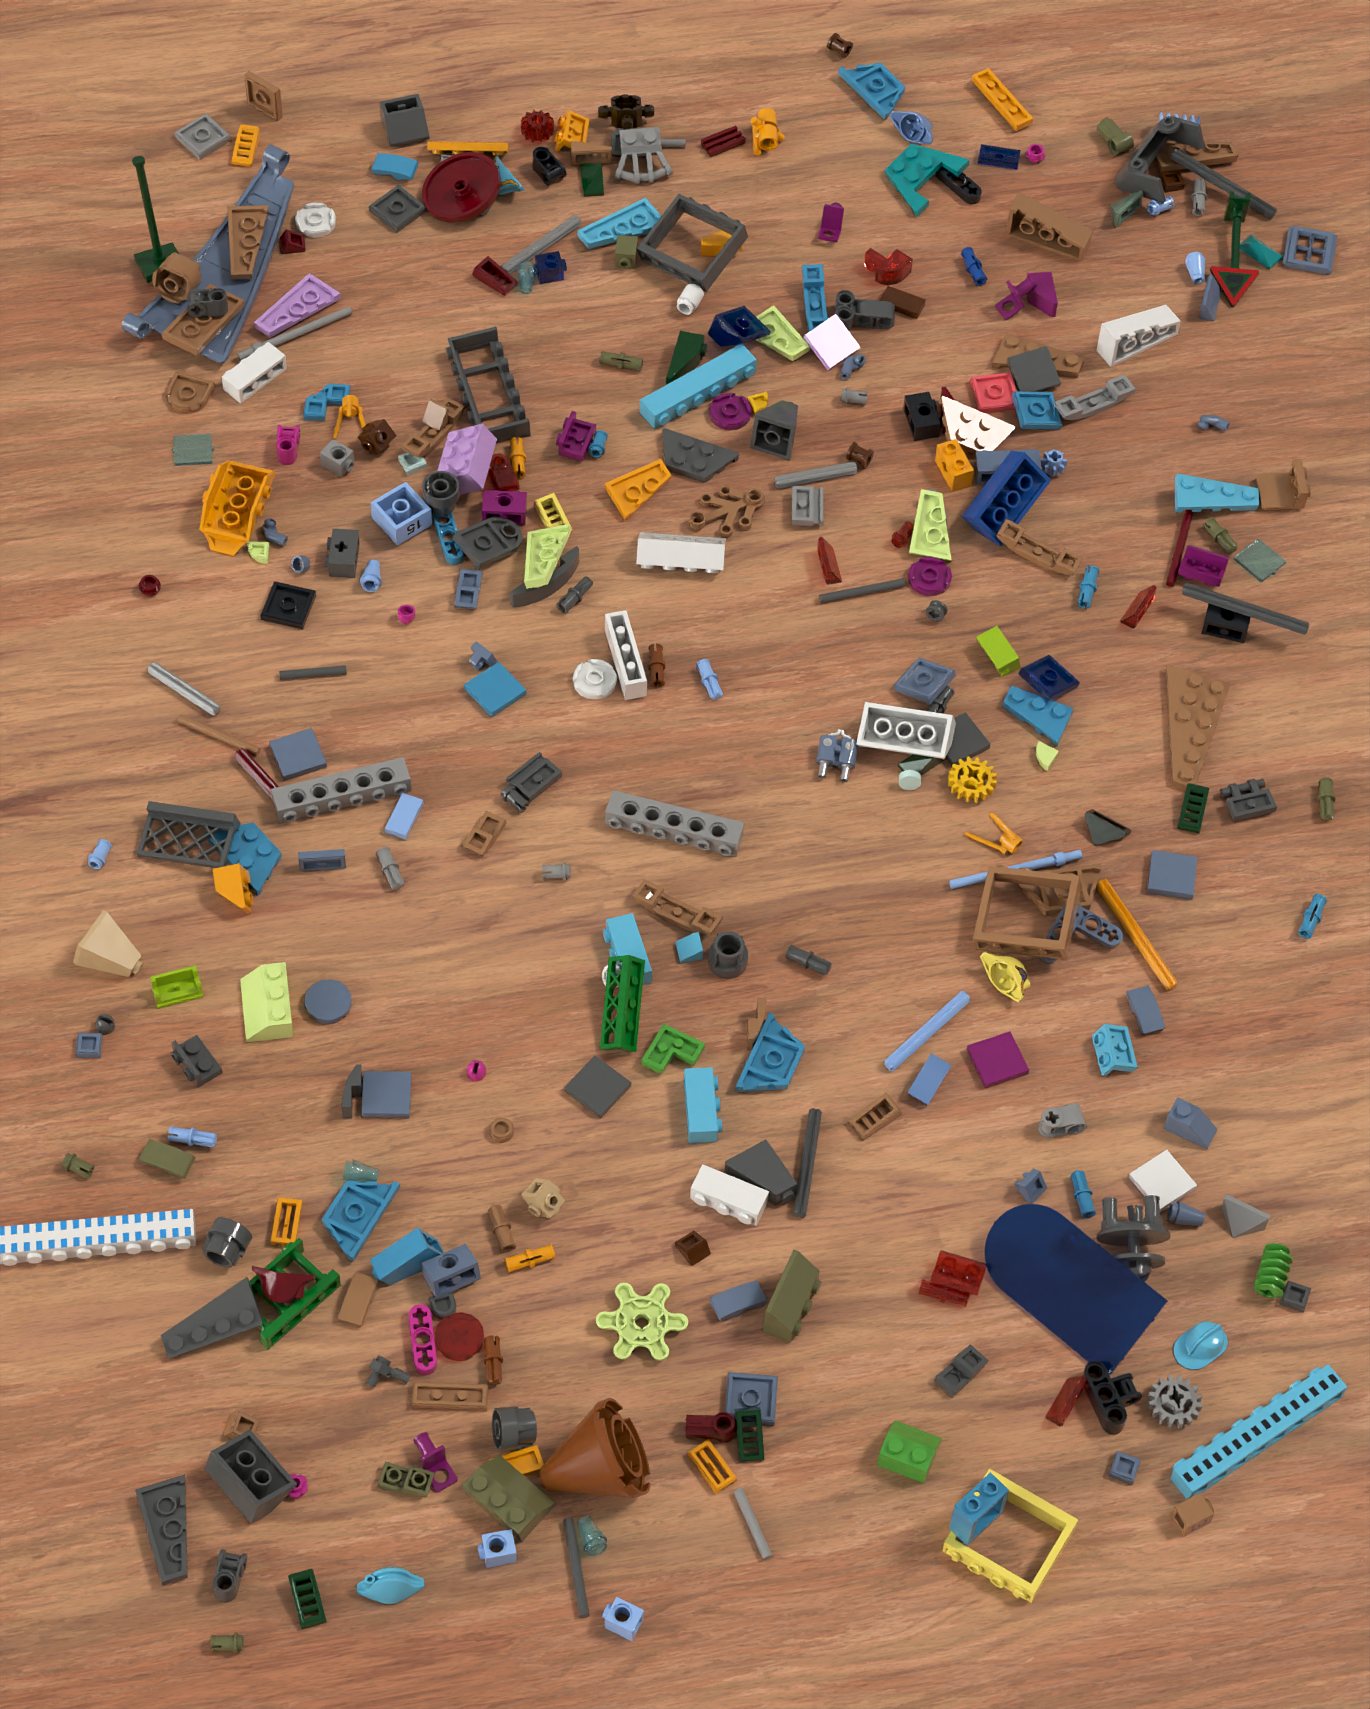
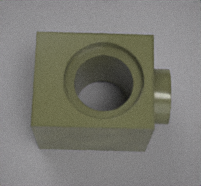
[615,235,638,269]

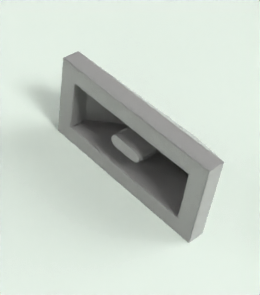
[1221,1194,1270,1238]

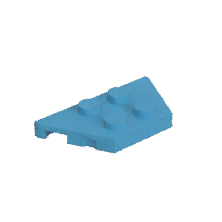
[838,63,905,120]
[204,822,282,896]
[735,1013,805,1092]
[322,1181,400,1262]

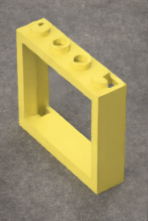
[942,1469,1078,1603]

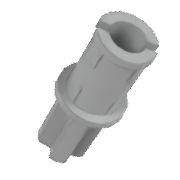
[1191,178,1207,216]
[376,847,404,890]

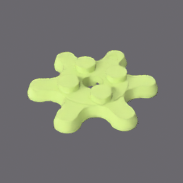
[596,1283,688,1361]

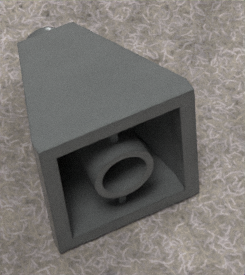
[750,400,798,461]

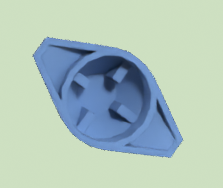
[890,111,933,145]

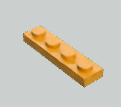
[972,68,1033,131]
[427,141,509,155]

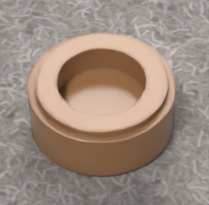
[490,1118,514,1143]

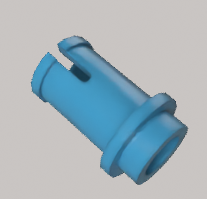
[588,430,608,458]

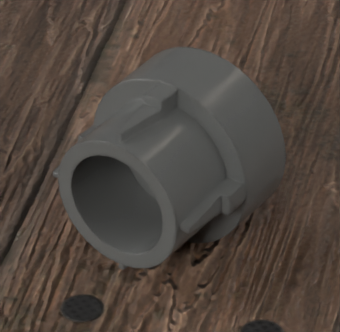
[422,471,460,517]
[708,932,748,979]
[202,1217,252,1268]
[492,1406,537,1451]

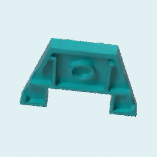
[885,143,970,217]

